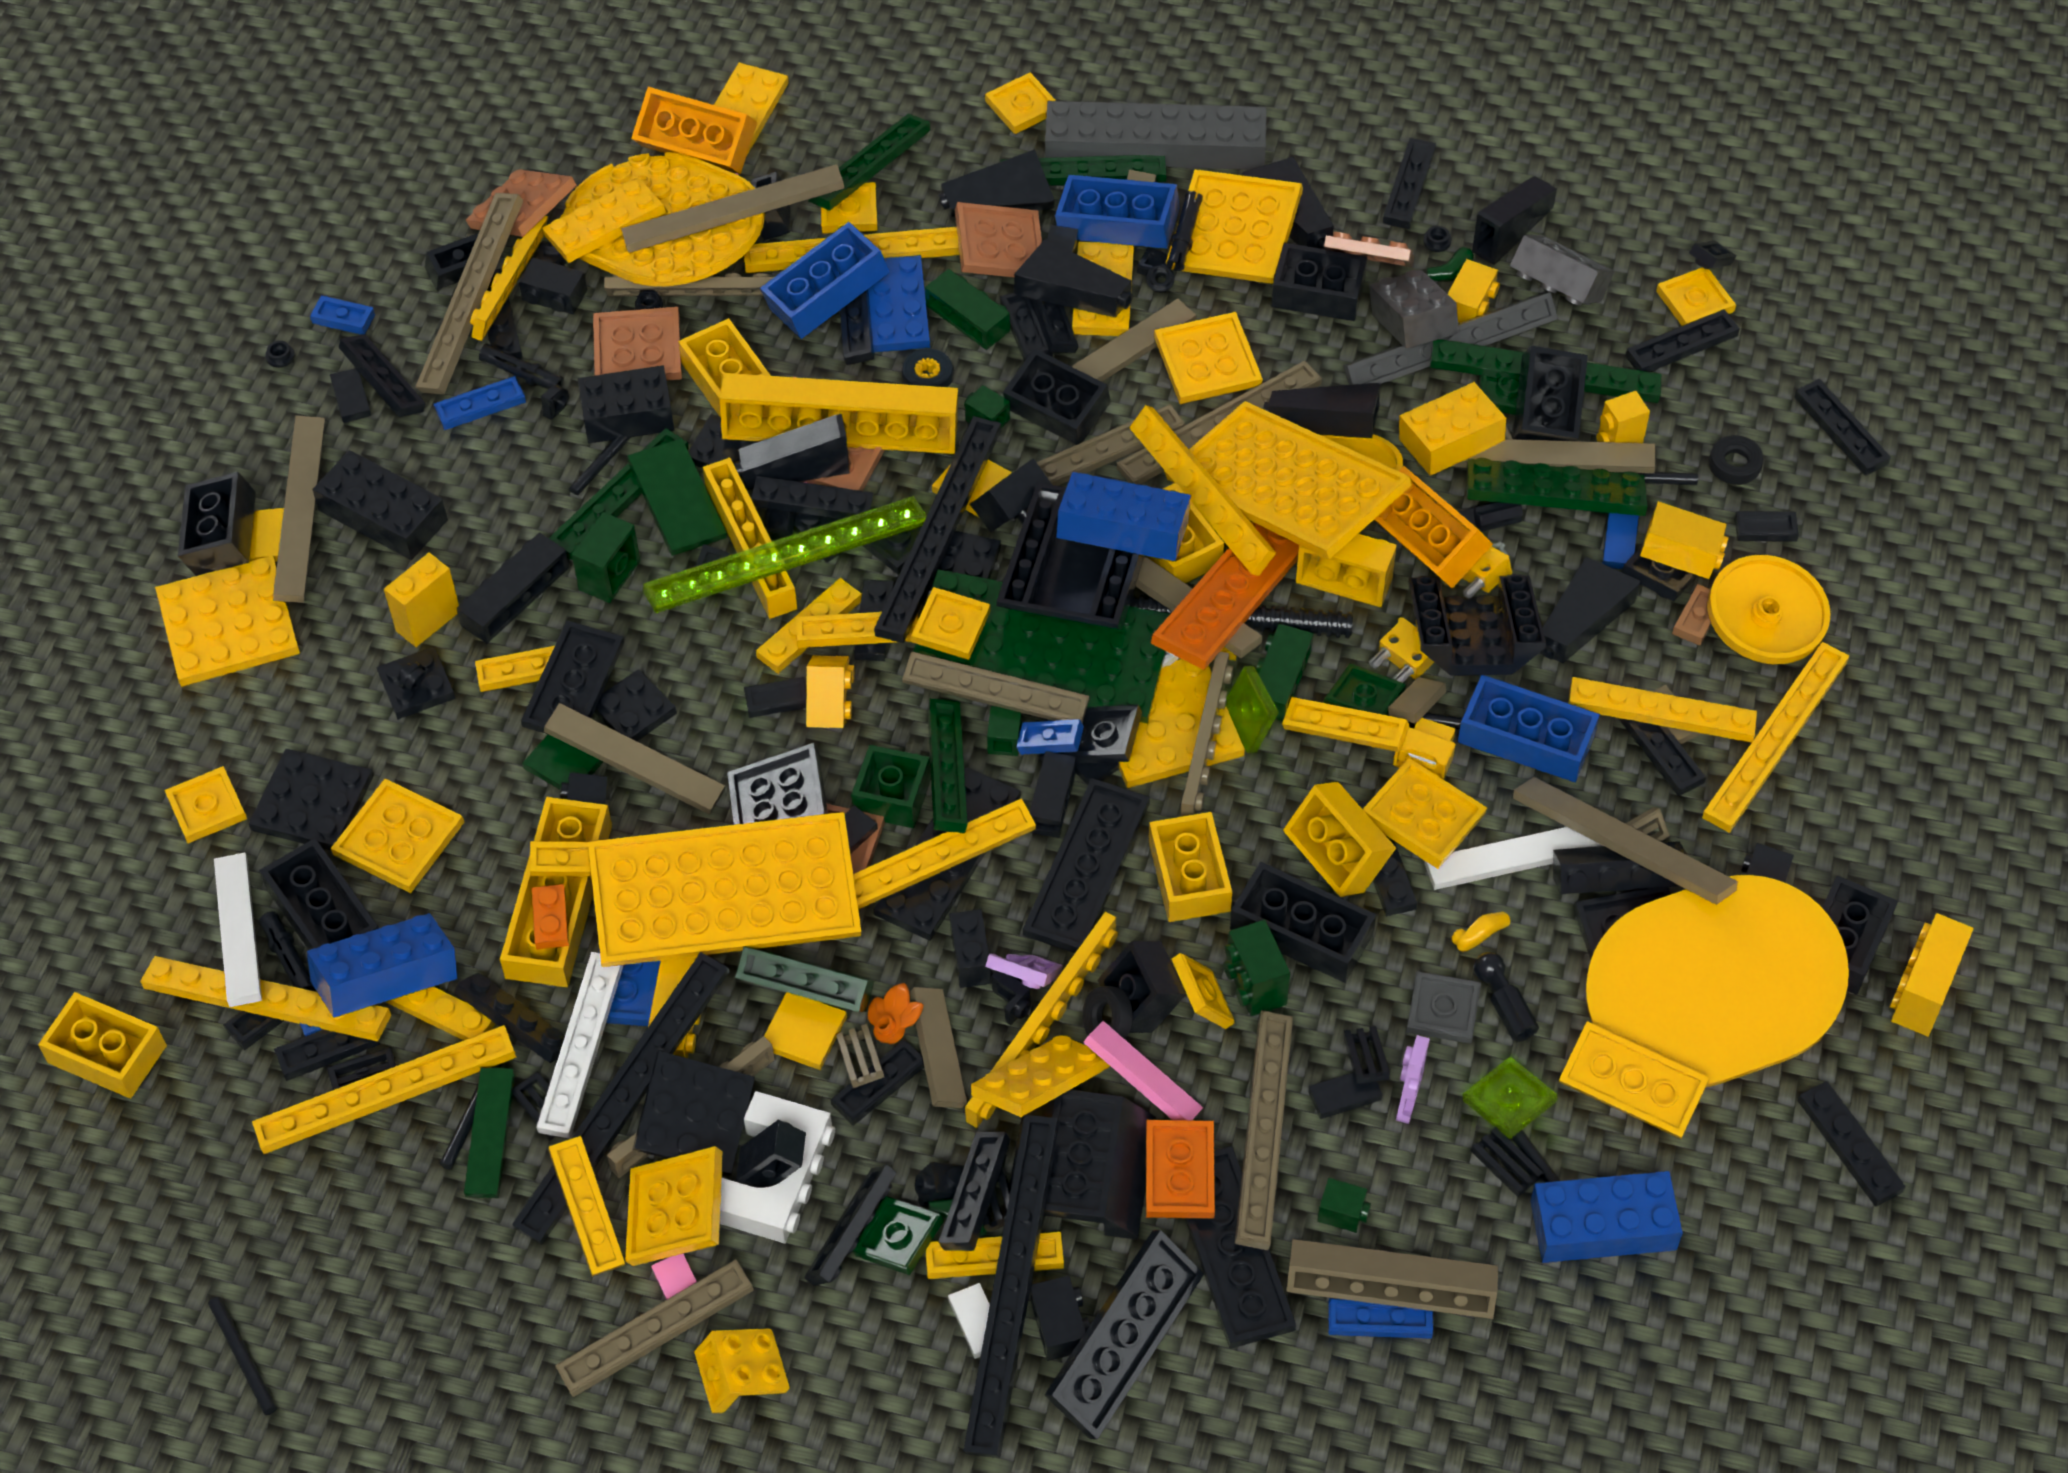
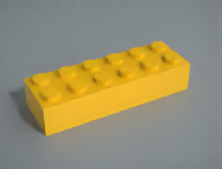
[500,797,612,987]

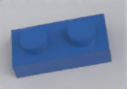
[310,295,375,335]
[1016,719,1084,755]

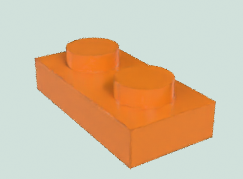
[532,884,569,950]

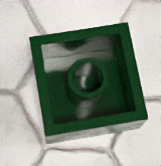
[571,512,641,603]
[851,745,931,829]
[1223,920,1290,1017]

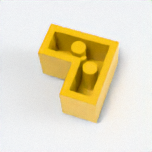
[806,655,855,728]

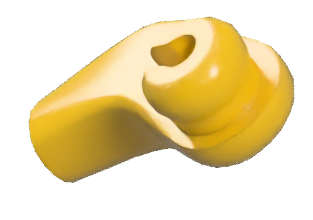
[1452,911,1511,952]

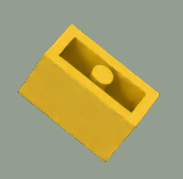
[1448,259,1500,323]
[1596,391,1650,443]

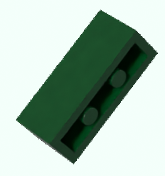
[925,269,1010,350]
[1246,624,1314,722]

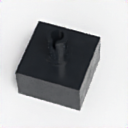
[970,458,1052,533]
[1098,941,1187,1033]

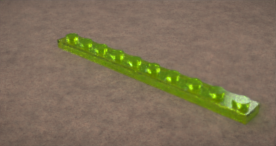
[642,496,927,613]

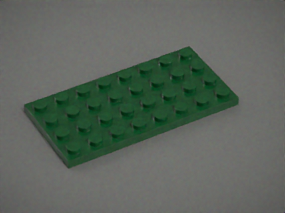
[913,569,1170,724]

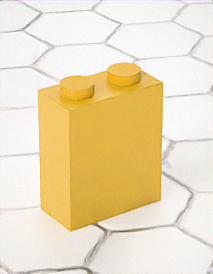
[1640,501,1729,579]
[384,552,459,647]

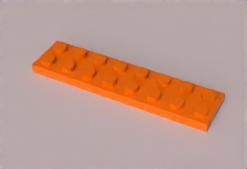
[1151,522,1299,670]

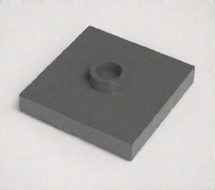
[1406,971,1481,1044]

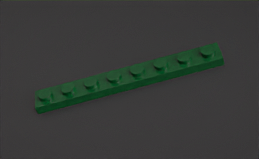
[1430,339,1661,403]

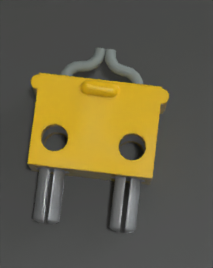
[1441,541,1513,599]
[1369,617,1434,683]

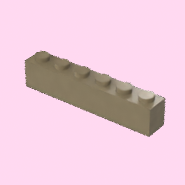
[1286,1239,1498,1319]

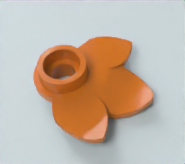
[868,983,924,1044]

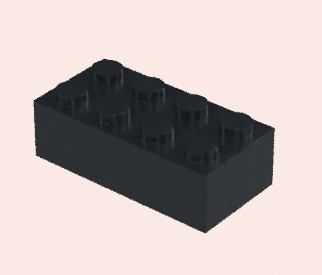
[312,450,448,560]
[259,838,379,950]
[1230,862,1376,983]

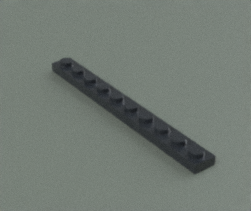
[874,416,1001,643]
[512,952,729,1245]
[963,1115,1060,1459]

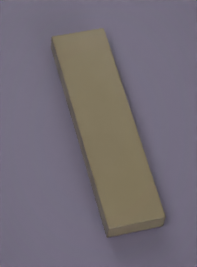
[909,987,967,1108]

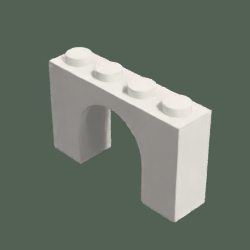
[720,1091,835,1244]

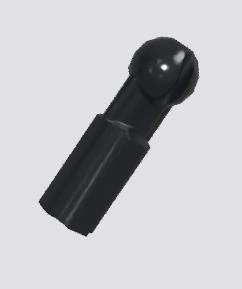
[1458,502,1523,532]
[1473,952,1540,1042]

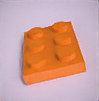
[1146,1120,1215,1219]

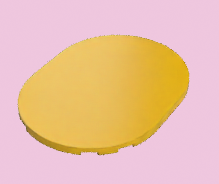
[560,152,765,287]
[1586,875,1849,1087]

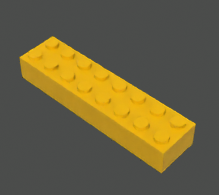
[720,373,958,454]

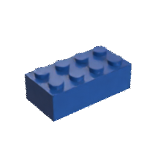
[1055,175,1180,249]
[760,222,890,339]
[1056,472,1191,561]
[1458,675,1600,783]
[307,913,457,1018]
[1530,1171,1683,1263]

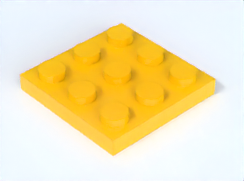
[1154,312,1263,404]
[1363,758,1487,869]
[331,779,465,893]
[625,1146,723,1266]

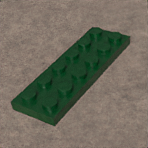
[1466,458,1648,516]

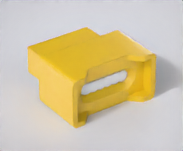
[1393,718,1456,780]

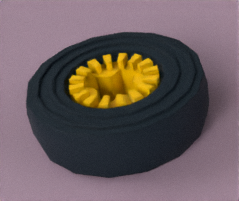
[902,348,953,387]

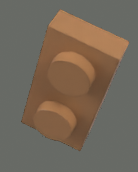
[1672,584,1712,646]

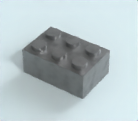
[1510,235,1615,306]
[1369,270,1459,348]

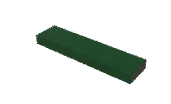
[464,1067,515,1199]

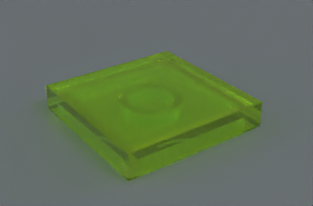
[1226,666,1279,753]
[1462,1056,1558,1139]

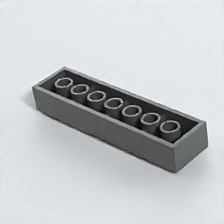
[1045,101,1266,170]

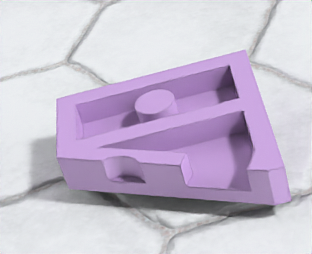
[985,954,1063,989]
[1396,1035,1430,1124]

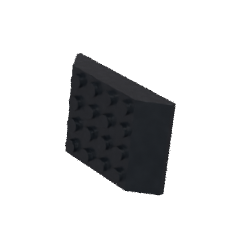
[996,482,1145,630]

